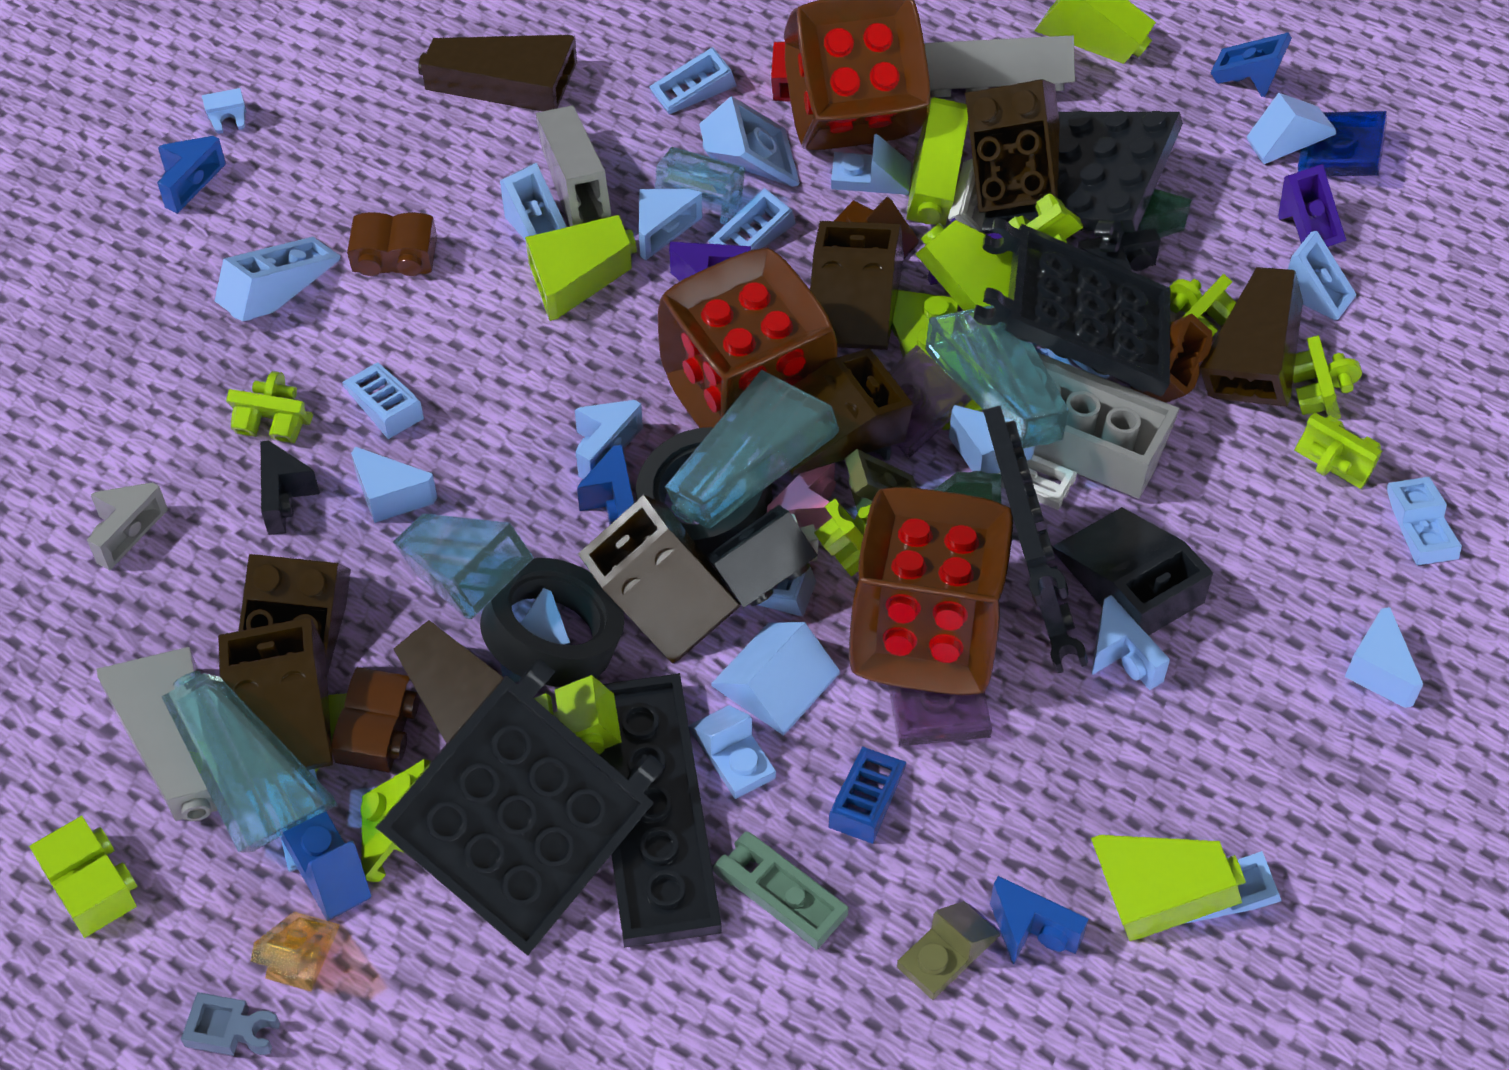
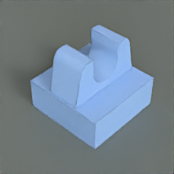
[202,88,247,134]

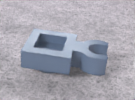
[181,992,280,1056]

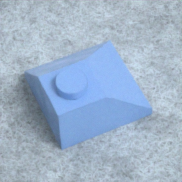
[699,96,800,187]

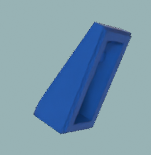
[828,746,906,844]

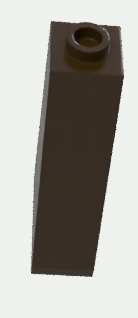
[418,35,577,112]
[1199,267,1303,407]
[393,620,503,744]

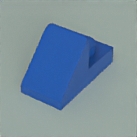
[1210,32,1292,97]
[157,136,226,214]
[577,445,634,525]
[281,811,372,921]
[990,876,1089,964]

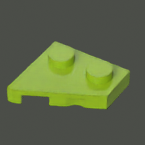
[892,290,958,368]
[360,759,431,882]

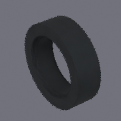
[636,427,773,556]
[480,558,624,687]

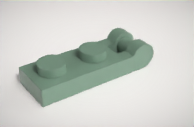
[712,832,849,950]

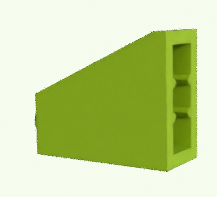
[1034,0,1156,64]
[906,97,968,226]
[525,215,637,321]
[916,220,1013,328]
[1091,835,1246,941]

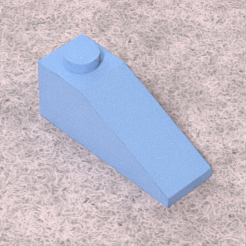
[214,237,341,321]

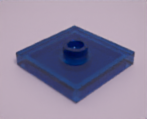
[1298,111,1387,176]

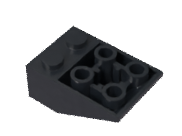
[1052,507,1213,636]

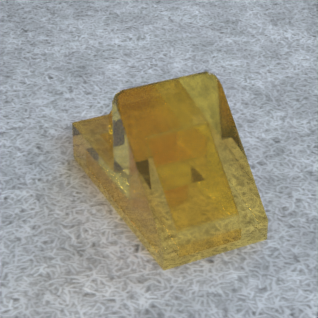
[251,912,340,991]

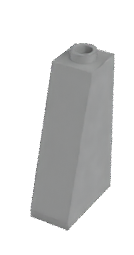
[535,105,611,227]
[96,647,223,821]

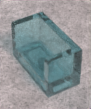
[655,147,745,225]

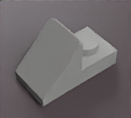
[87,482,168,571]

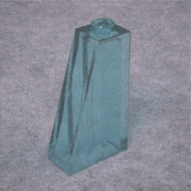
[925,305,1069,449]
[665,370,839,529]
[393,513,534,619]
[161,671,337,852]

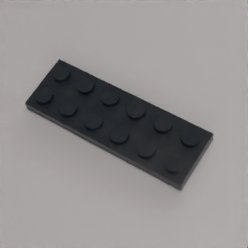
[599,673,722,948]

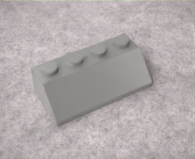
[924,35,1075,98]
[985,346,1180,499]

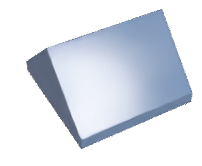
[711,622,840,736]

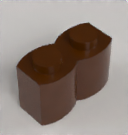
[347,212,437,276]
[1130,314,1212,403]
[332,667,420,773]

